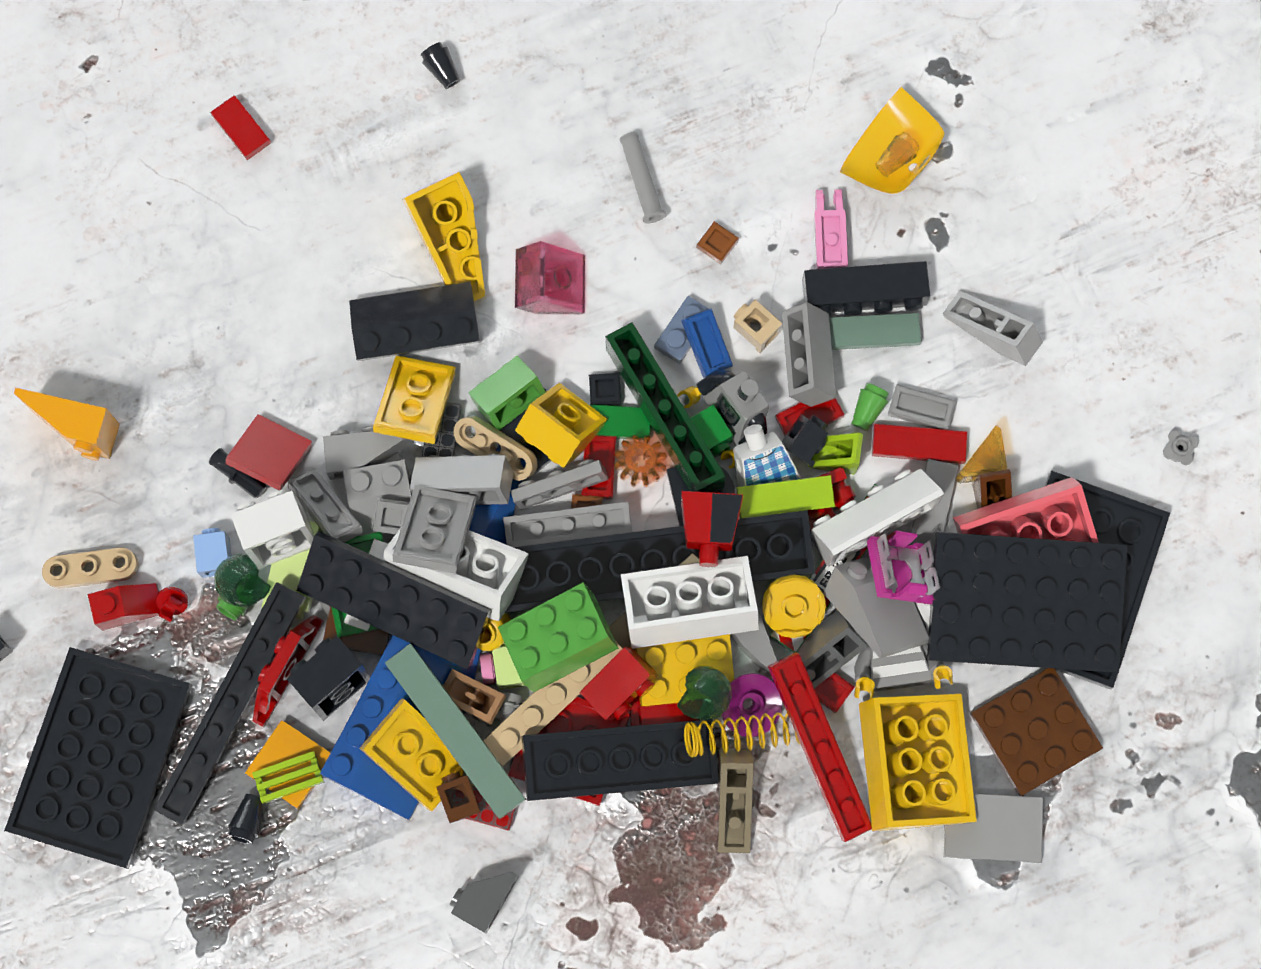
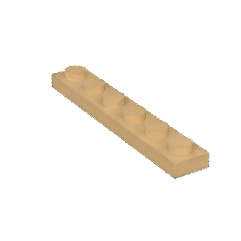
[483,642,622,766]

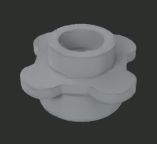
[1163,430,1198,465]

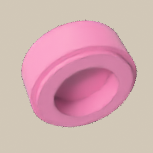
[480,652,496,685]

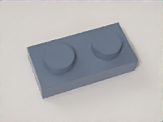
[654,296,714,364]

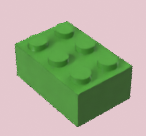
[498,583,619,693]

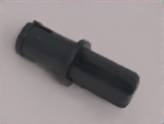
[209,448,267,498]

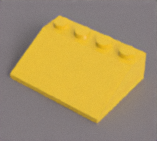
[859,694,977,831]

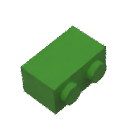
[469,356,545,430]

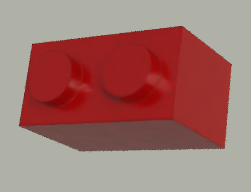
[579,647,658,720]

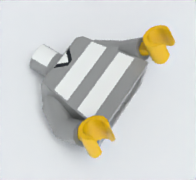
[854,643,953,699]

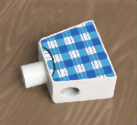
[733,425,801,487]

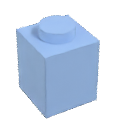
[193,528,234,578]

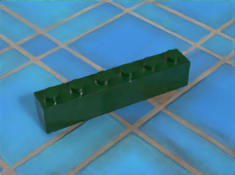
[605,322,725,493]

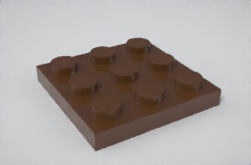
[970,668,1103,796]

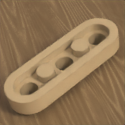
[454,416,537,481]
[42,548,139,589]

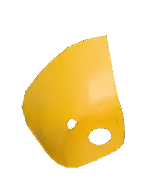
[840,87,945,194]

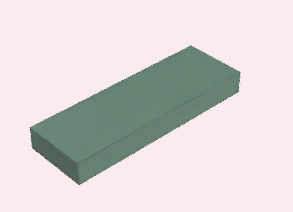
[829,313,921,350]

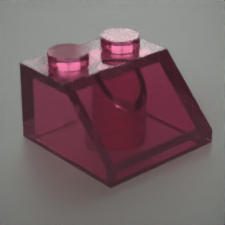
[515,241,585,315]

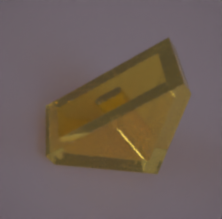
[955,425,1007,484]

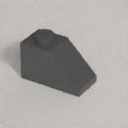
[449,872,519,934]

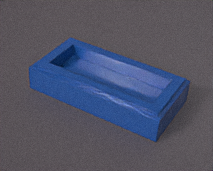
[681,308,733,378]

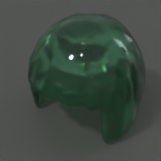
[214,553,271,607]
[677,666,732,720]

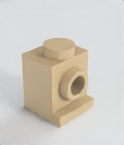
[733,299,782,353]

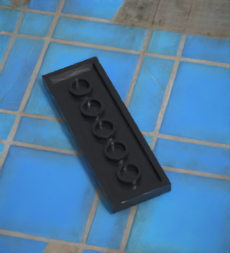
[296,531,492,669]
[521,719,719,801]

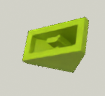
[808,433,863,475]

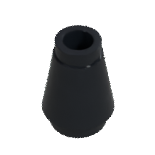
[421,42,461,89]
[227,794,262,844]

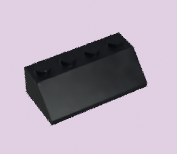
[349,282,480,361]

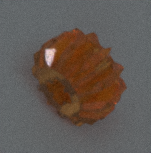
[614,435,667,487]

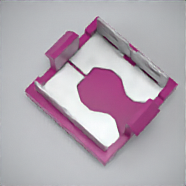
[867,530,940,604]

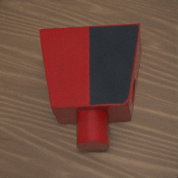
[681,491,743,567]

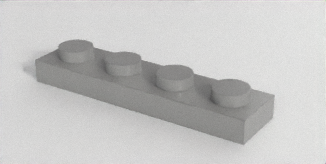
[503,502,632,547]

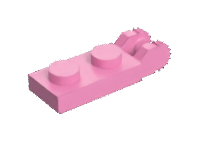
[814,189,848,269]

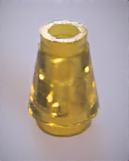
[875,132,920,177]

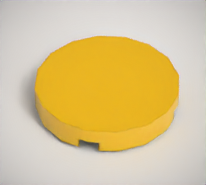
[762,574,826,638]

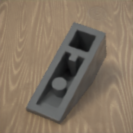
[775,610,868,688]

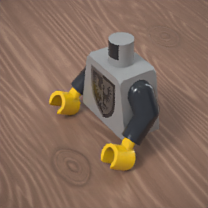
[677,370,769,469]

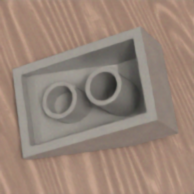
[343,459,412,544]
[823,556,929,658]

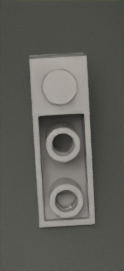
[323,427,415,480]

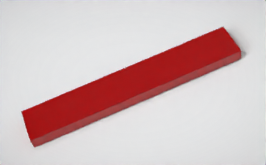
[768,652,872,842]

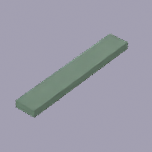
[385,643,526,819]

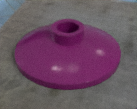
[720,673,782,737]

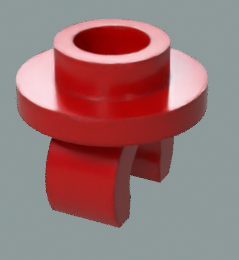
[156,587,188,622]

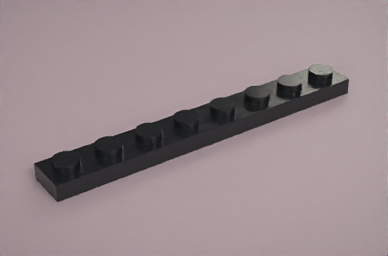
[154,582,306,825]

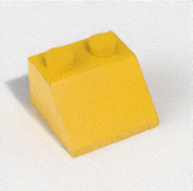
[515,382,608,468]

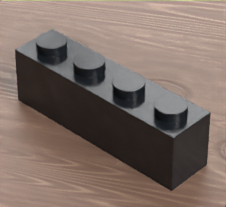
[802,261,930,316]

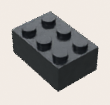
[287,636,370,721]

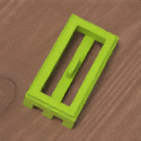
[252,751,325,804]

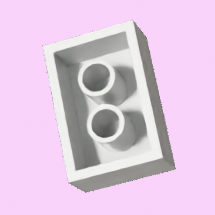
[230,490,314,569]

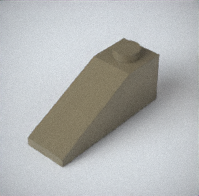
[718,748,754,853]

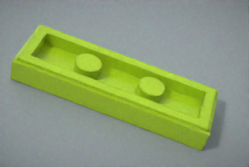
[736,476,835,519]

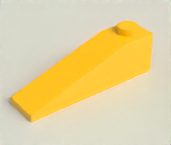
[402,172,485,301]

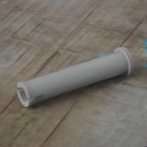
[620,132,666,224]

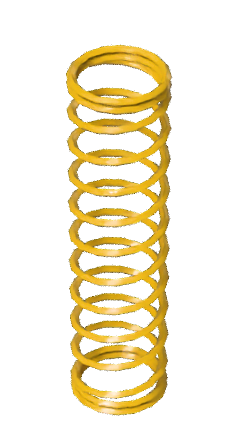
[684,712,800,757]

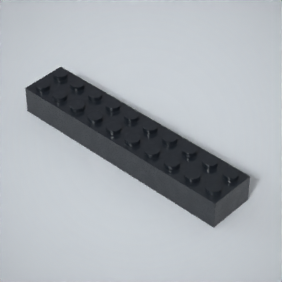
[505,510,815,613]

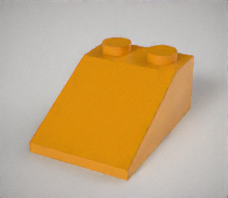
[14,387,120,461]

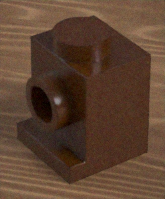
[436,772,481,824]

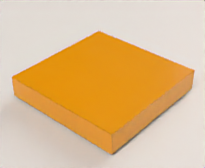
[245,720,330,810]

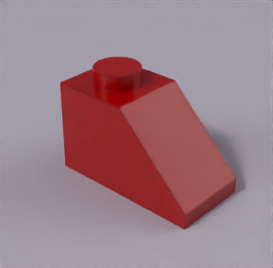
[87,583,160,631]

